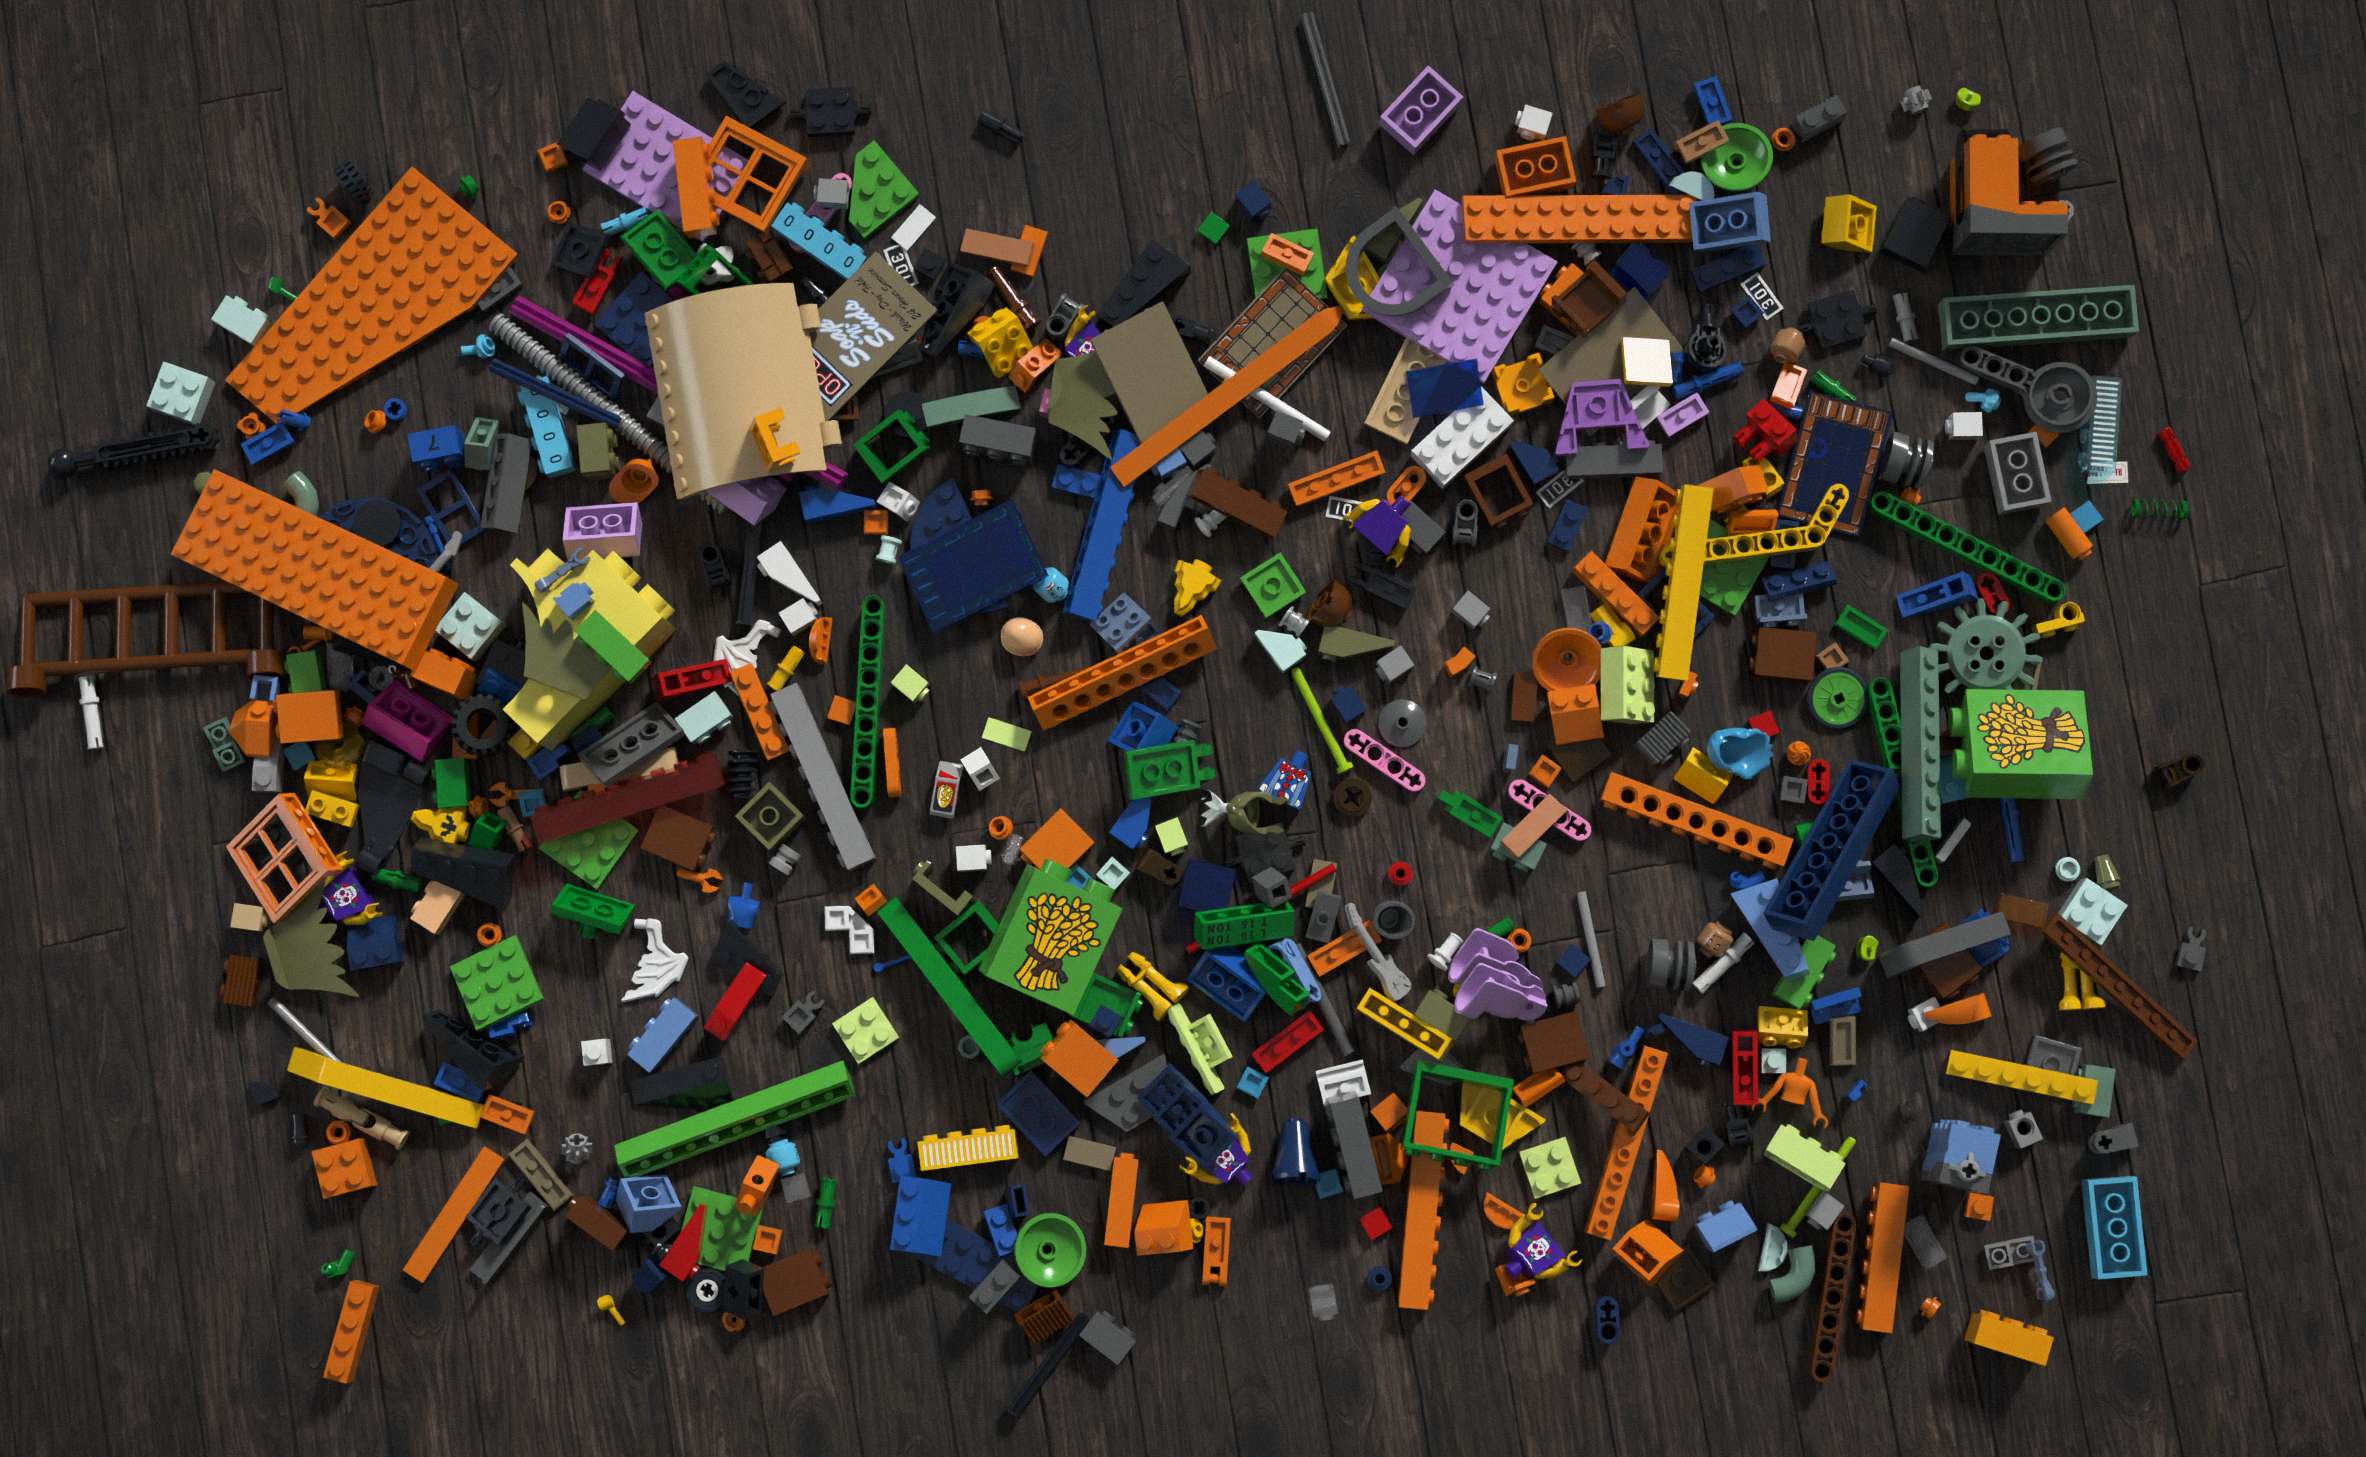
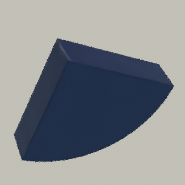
[1601,175,1630,195]
[1639,1023,1664,1041]

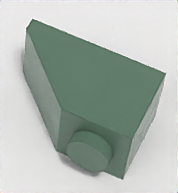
[464,417,499,470]

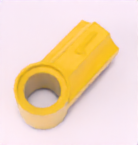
[1590,602,1636,647]

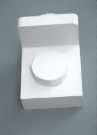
[876,482,920,521]
[1907,997,1940,1032]

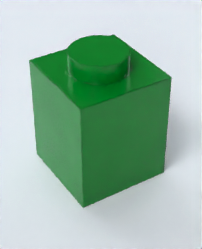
[468,810,507,850]

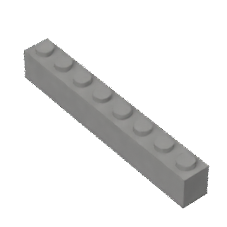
[769,683,876,871]

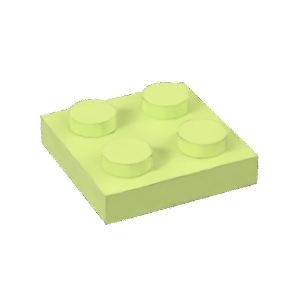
[832,997,900,1064]
[1519,1137,1581,1199]

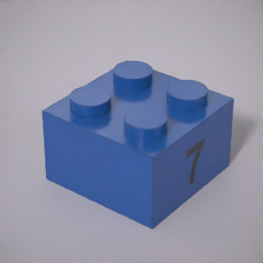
[407,425,465,473]

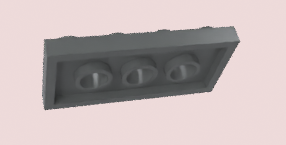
[578,702,685,788]

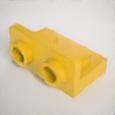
[1757,1006,1808,1048]

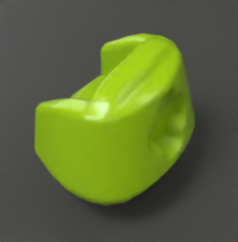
[1955,88,1981,111]
[1856,935,1878,961]

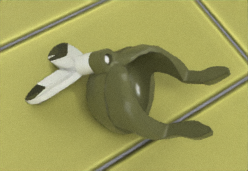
[1198,790,1289,836]

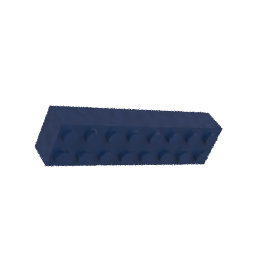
[1763,759,1900,941]

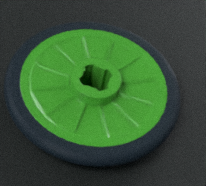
[1807,667,1869,730]

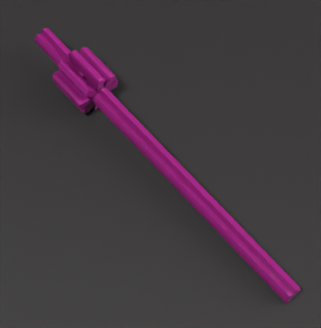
[509,296,848,491]

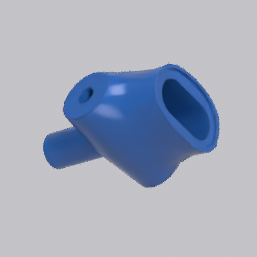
[727,882,760,929]
[1608,1025,1645,1069]

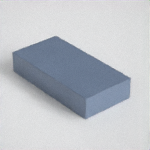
[1502,744,1519,774]

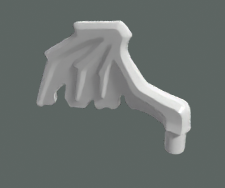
[713,620,781,696]
[621,918,688,1002]

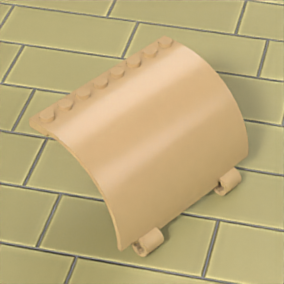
[645,283,842,499]

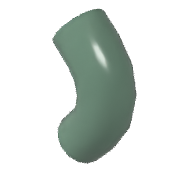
[283,471,319,516]
[1769,1245,1815,1304]

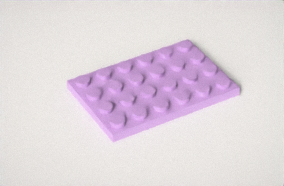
[582,91,749,244]

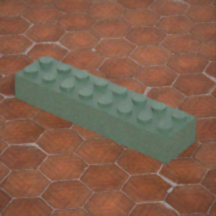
[1938,285,2139,351]

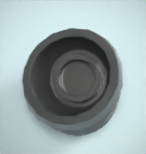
[1372,900,1415,939]

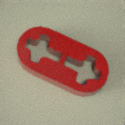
[1975,573,2010,616]
[1806,759,1830,805]

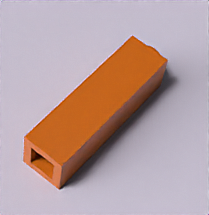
[1104,1153,1139,1248]

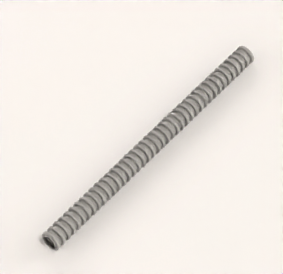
[489,314,729,515]

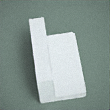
[1630,386,1670,430]

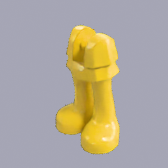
[1117,952,1189,1022]
[2059,952,2106,1011]

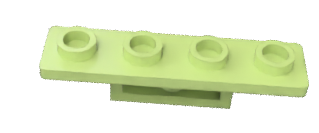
[1167,1003,1233,1095]

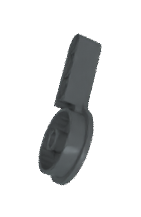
[1960,346,2098,433]

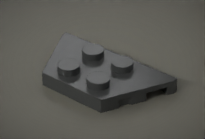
[1083,1054,1166,1132]

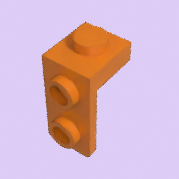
[1008,339,1063,393]

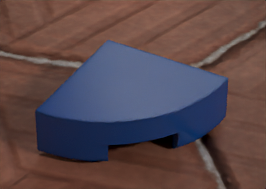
[1844,1078,1867,1102]

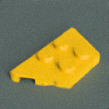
[1324,235,1380,320]
[1459,1083,1546,1150]

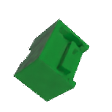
[1007,1022,1054,1076]

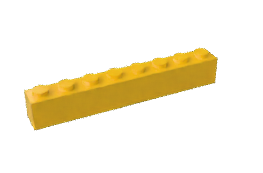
[1653,484,1714,681]

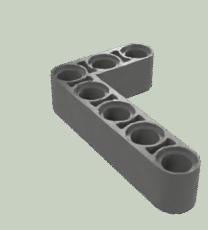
[1878,911,2011,978]

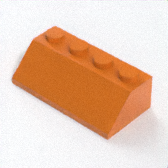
[1605,477,1679,584]

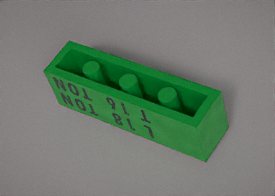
[1194,900,1295,950]

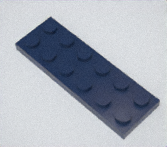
[905,1219,1039,1312]

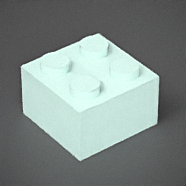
[146,361,215,426]
[436,592,507,662]
[2058,878,2128,946]

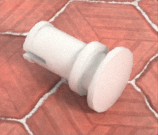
[1194,510,1227,537]
[1427,932,1463,971]

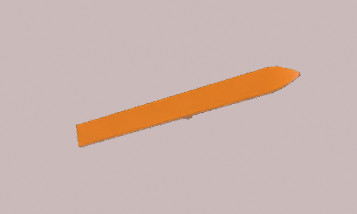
[1109,306,1343,487]

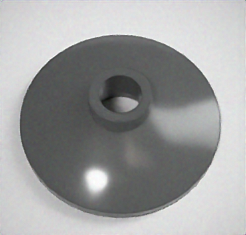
[1378,699,1426,747]

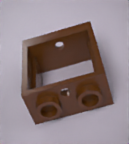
[1463,453,1533,530]

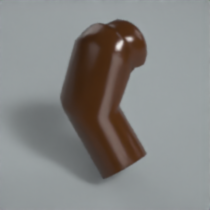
[388,665,420,692]

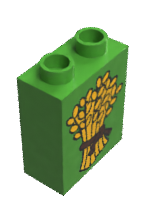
[1948,689,2093,799]
[978,858,1123,1015]

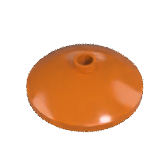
[1532,628,1602,691]

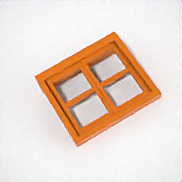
[708,116,811,234]
[226,793,343,923]

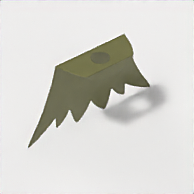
[1048,352,1117,460]
[522,602,637,700]
[263,880,359,997]

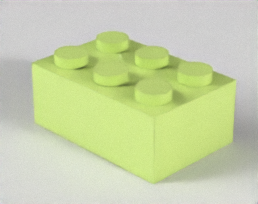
[1601,646,1655,724]
[1764,1124,1846,1193]

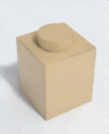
[230,903,271,932]

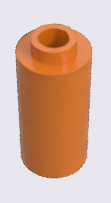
[2045,507,2093,560]

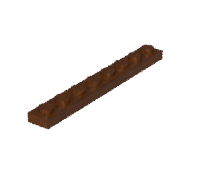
[2040,913,2198,1060]

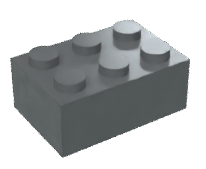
[959,414,1038,467]

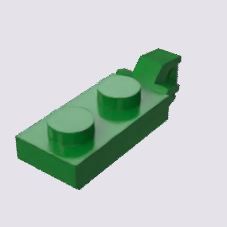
[1436,790,1503,839]

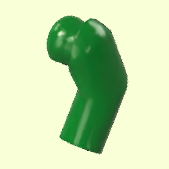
[321,1249,356,1278]

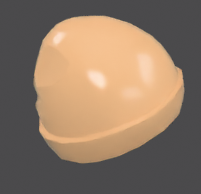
[1000,617,1043,656]

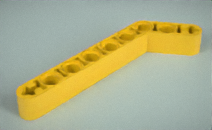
[1659,484,1849,567]
[287,1047,485,1128]

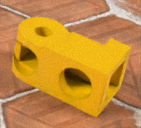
[1742,457,1785,501]

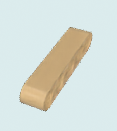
[559,747,679,791]

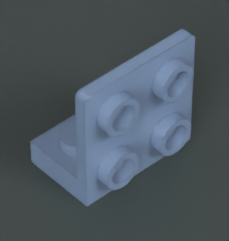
[1090,593,1161,654]

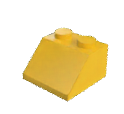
[1821,194,1877,253]

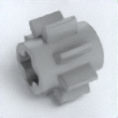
[1900,86,1932,115]
[562,1134,592,1164]

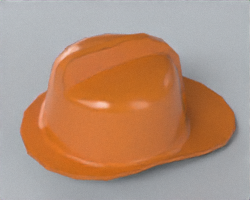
[609,458,659,504]

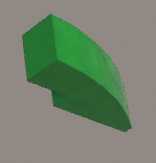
[1244,942,1310,1016]

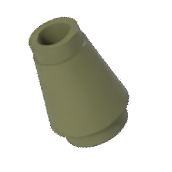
[2094,854,2121,891]

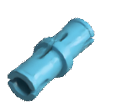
[601,206,649,236]

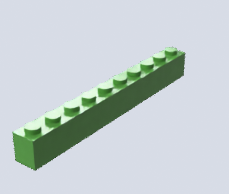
[614,1061,855,1178]

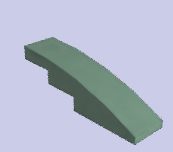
[922,386,1021,428]

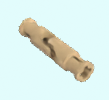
[313,1086,410,1150]

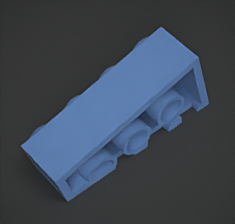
[1731,878,1810,982]

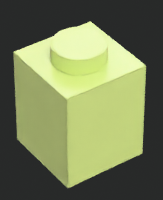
[891,664,930,703]
[1155,817,1188,856]

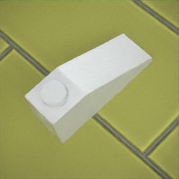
[757,541,822,606]

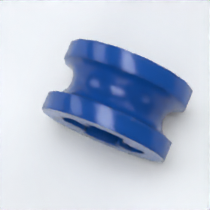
[384,398,407,421]

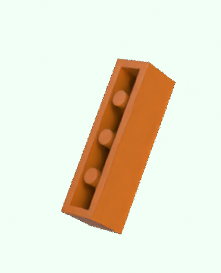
[673,136,719,239]
[1572,551,1660,638]
[323,1280,380,1384]

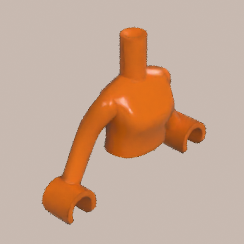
[1750,1058,1828,1128]

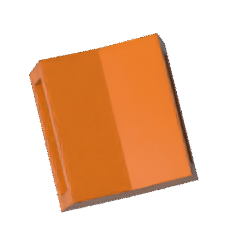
[1443,647,1476,678]
[1370,1092,1407,1134]

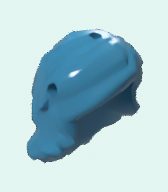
[1706,727,1773,780]

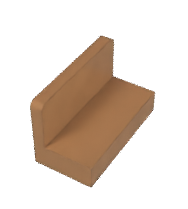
[1674,120,1729,164]

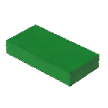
[1834,604,1888,651]

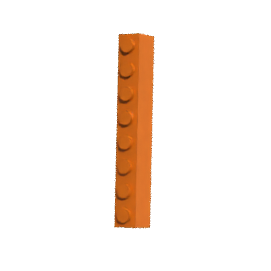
[1398,1111,1449,1310]

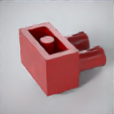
[1732,399,1798,464]

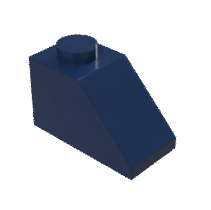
[1508,441,1560,488]
[631,1258,672,1296]

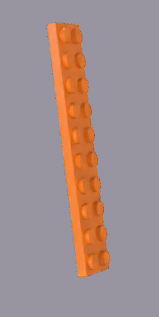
[1461,195,1697,244]

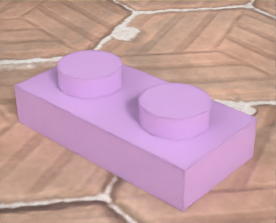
[1656,392,1709,438]

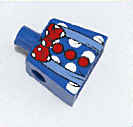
[1258,750,1311,812]

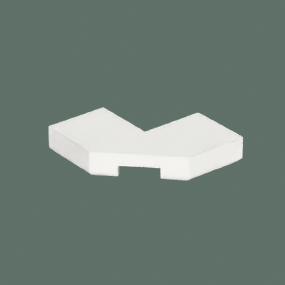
[825,906,875,954]

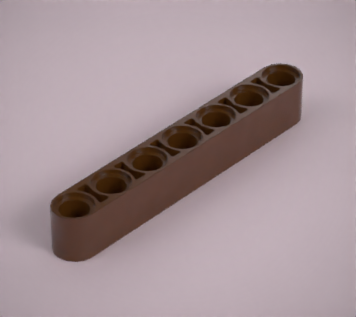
[1808,1213,1856,1382]

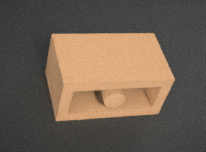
[410,880,466,935]

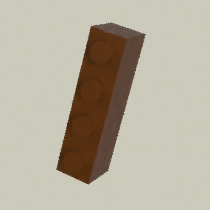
[1186,467,1287,538]

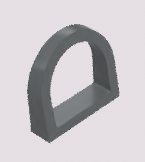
[1346,206,1455,316]

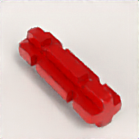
[2158,427,2190,473]

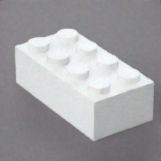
[1410,386,1514,490]

